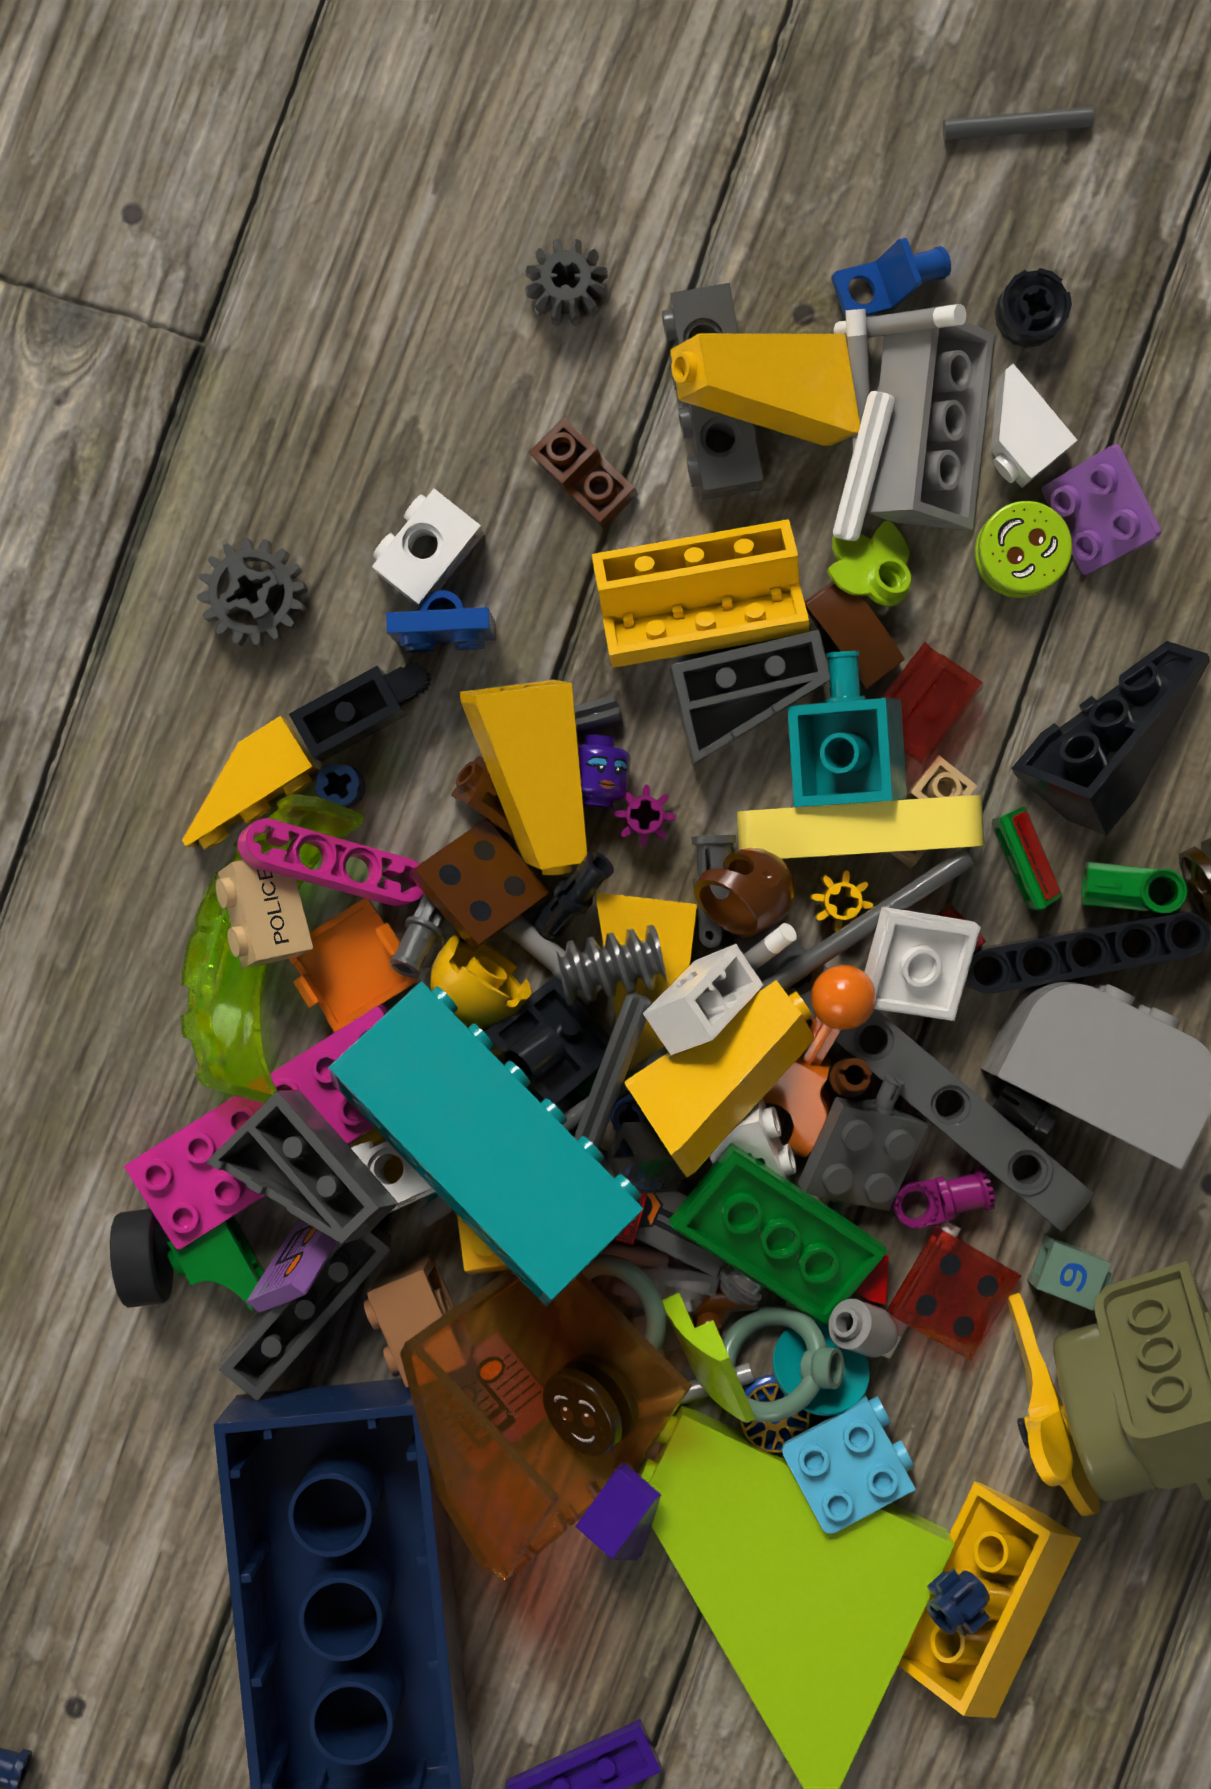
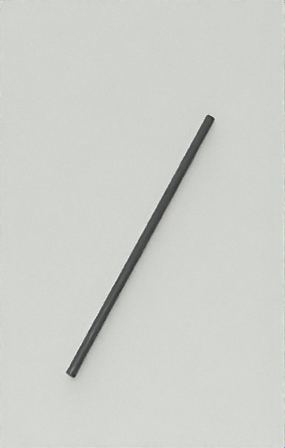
[417,848,975,1227]

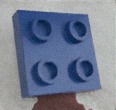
[386,590,496,653]

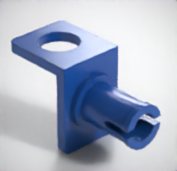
[831,238,951,319]

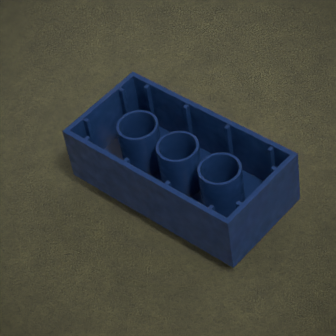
[213,1376,474,1789]

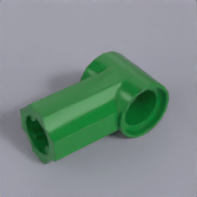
[1081,862,1187,914]

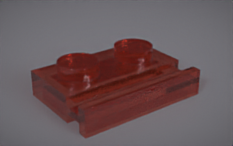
[882,642,983,765]

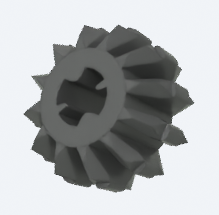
[525,238,608,326]

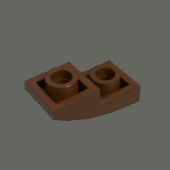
[529,417,638,529]
[805,581,905,689]

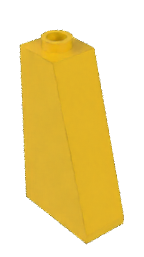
[670,333,860,446]
[460,680,587,875]
[596,892,697,1070]
[624,980,815,1177]

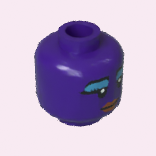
[578,735,631,808]

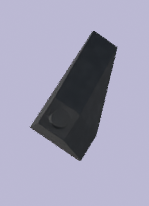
[1011,641,1210,836]

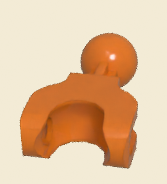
[763,965,876,1158]

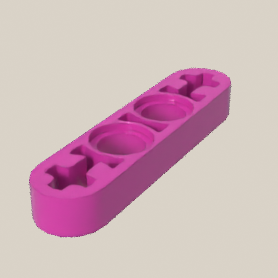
[238,818,425,907]

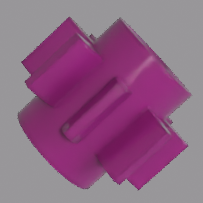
[614,784,676,847]

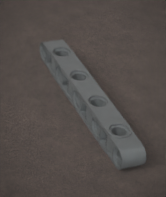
[725,925,1095,1233]

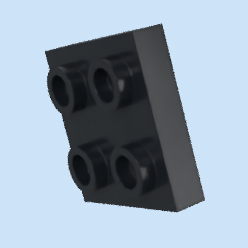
[485,976,611,1106]

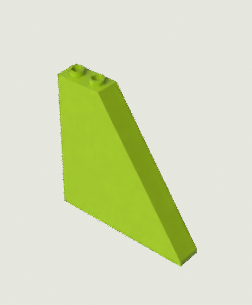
[638,1404,955,1789]

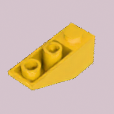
[182,716,320,850]

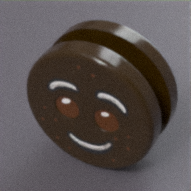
[543,1354,639,1457]

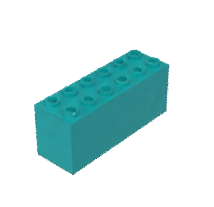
[328,981,643,1307]

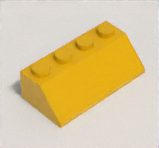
[898,1481,1081,1718]

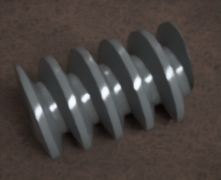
[557,925,667,1006]

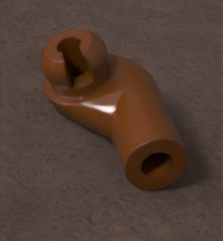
[692,1286,758,1335]

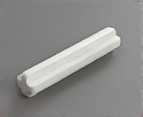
[833,391,895,542]

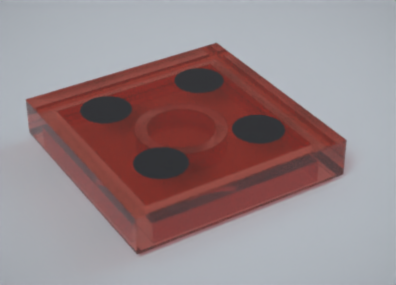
[886,1226,1022,1360]

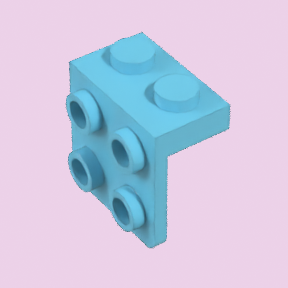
[782,1394,916,1534]

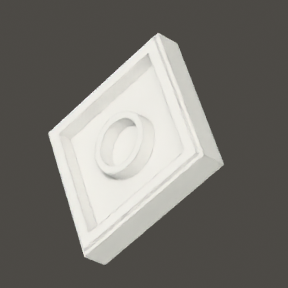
[864,907,981,1021]

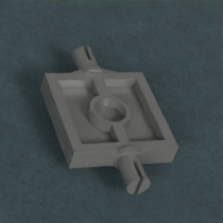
[797,1074,928,1217]

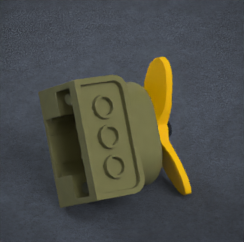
[1007,1261,1211,1517]

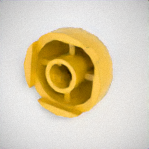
[430,934,532,1030]

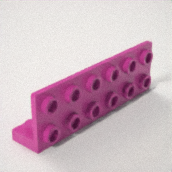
[123,1002,390,1249]

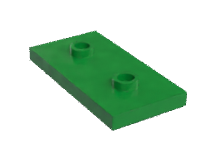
[669,1143,888,1326]

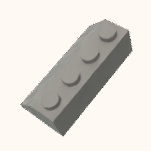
[866,307,994,530]

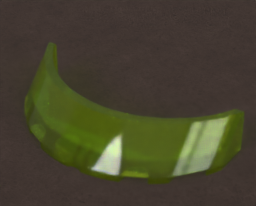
[180,794,365,1103]

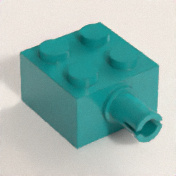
[787,651,907,807]

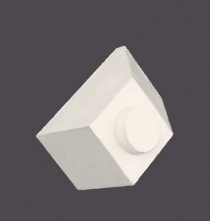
[991,364,1078,488]

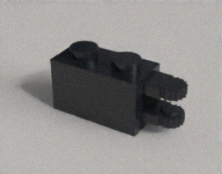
[289,662,432,762]

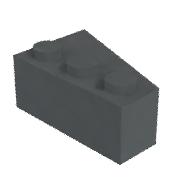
[670,630,830,766]
[205,1090,399,1243]

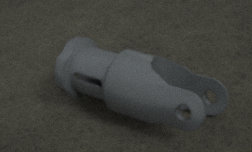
[691,835,736,948]

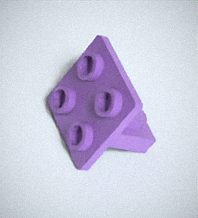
[1041,444,1162,575]

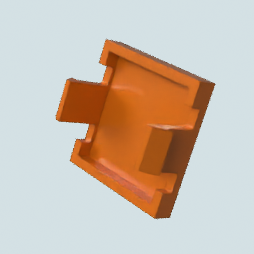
[289,898,420,1033]

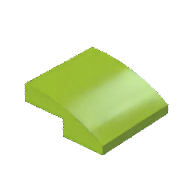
[662,1293,756,1423]

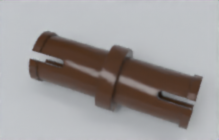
[829,1058,871,1098]

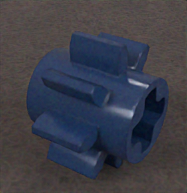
[927,1569,990,1636]

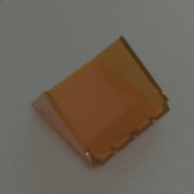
[400,1269,692,1582]

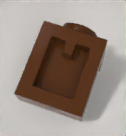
[451,756,513,836]

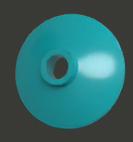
[772,1320,870,1416]

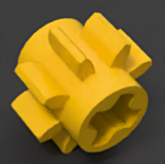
[810,870,873,932]

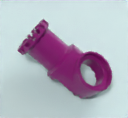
[891,1166,995,1228]

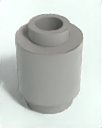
[829,1299,898,1358]

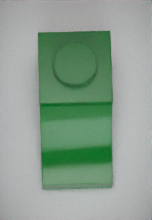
[167,1215,265,1311]

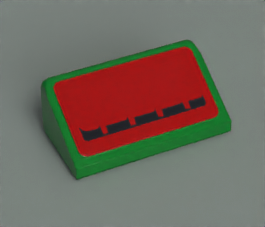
[991,807,1062,910]

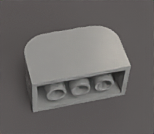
[981,981,1211,1170]

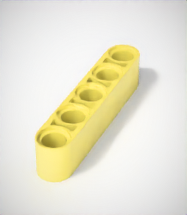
[736,795,985,859]

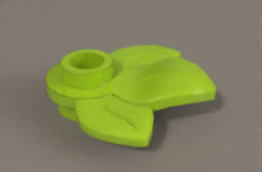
[827,520,911,606]

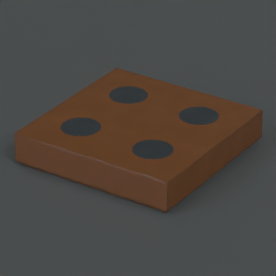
[410,819,550,951]

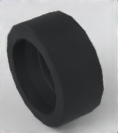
[110,1209,173,1308]

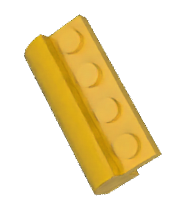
[592,519,809,668]

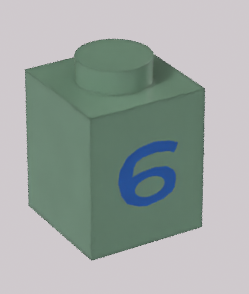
[1027,1234,1112,1311]

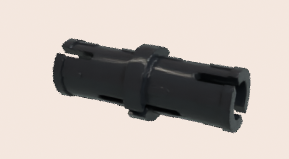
[534,852,614,939]

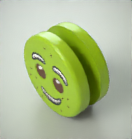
[974,501,1072,598]

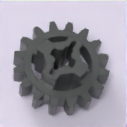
[197,538,308,648]

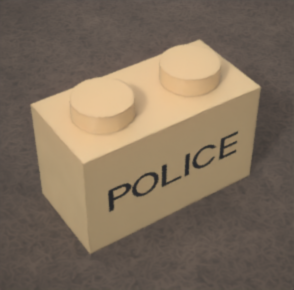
[216,857,313,969]

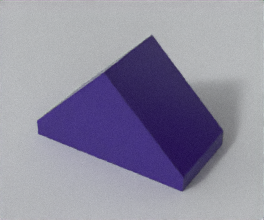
[575,1463,661,1561]

